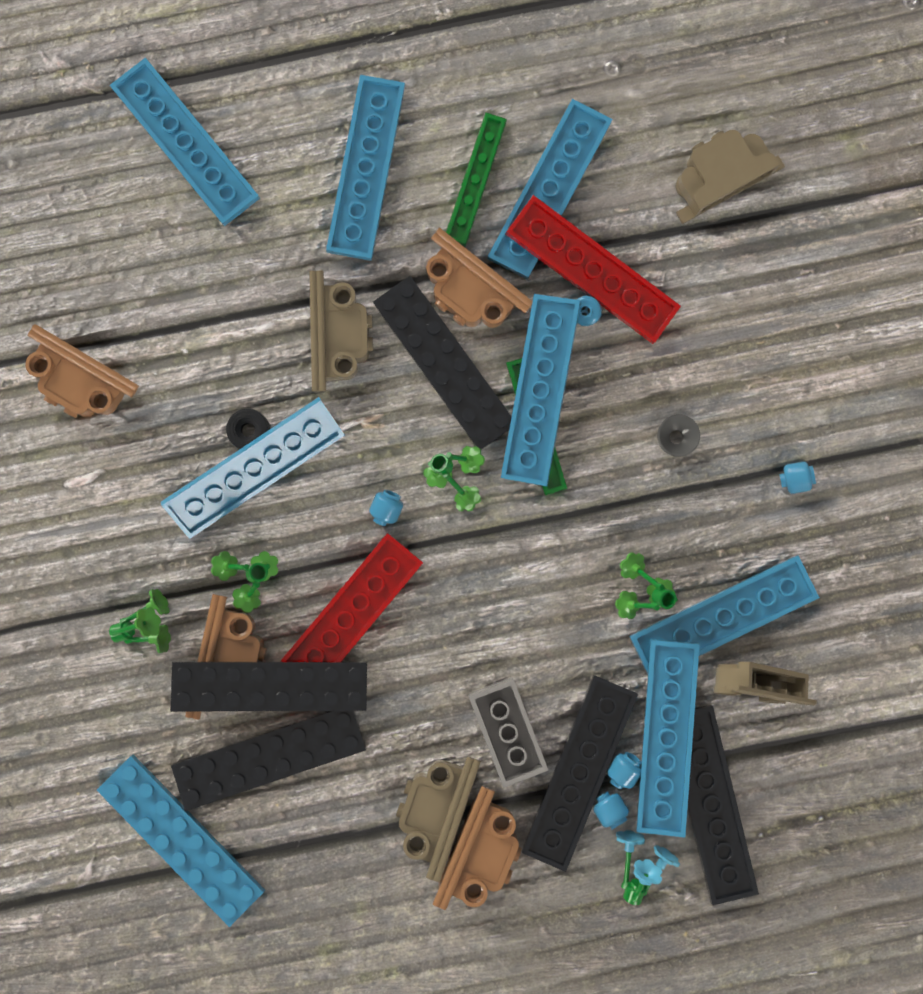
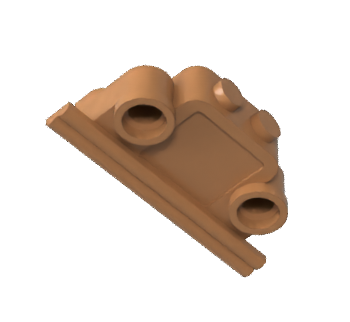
[426,228,533,328]
[25,324,139,418]
[185,594,267,720]
[433,786,522,910]

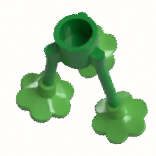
[423,446,485,511]
[211,551,278,613]
[615,552,678,619]
[109,589,171,653]

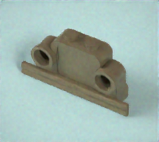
[675,130,785,224]
[309,271,373,392]
[713,662,816,706]
[396,756,481,882]

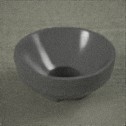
[657,414,700,457]

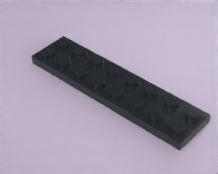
[373,276,512,450]
[170,662,367,712]
[521,675,638,872]
[688,705,759,905]
[171,711,367,811]

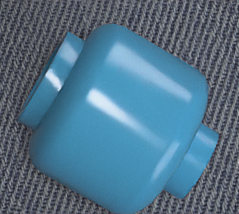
[577,296,602,326]
[779,461,816,494]
[369,490,403,526]
[607,752,641,789]
[593,792,629,830]

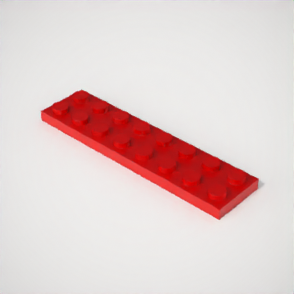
[505,195,681,344]
[280,533,423,662]

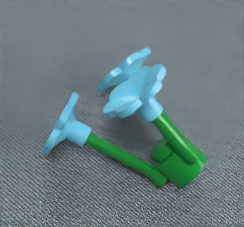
[616,830,680,905]

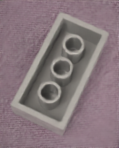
[468,677,548,788]

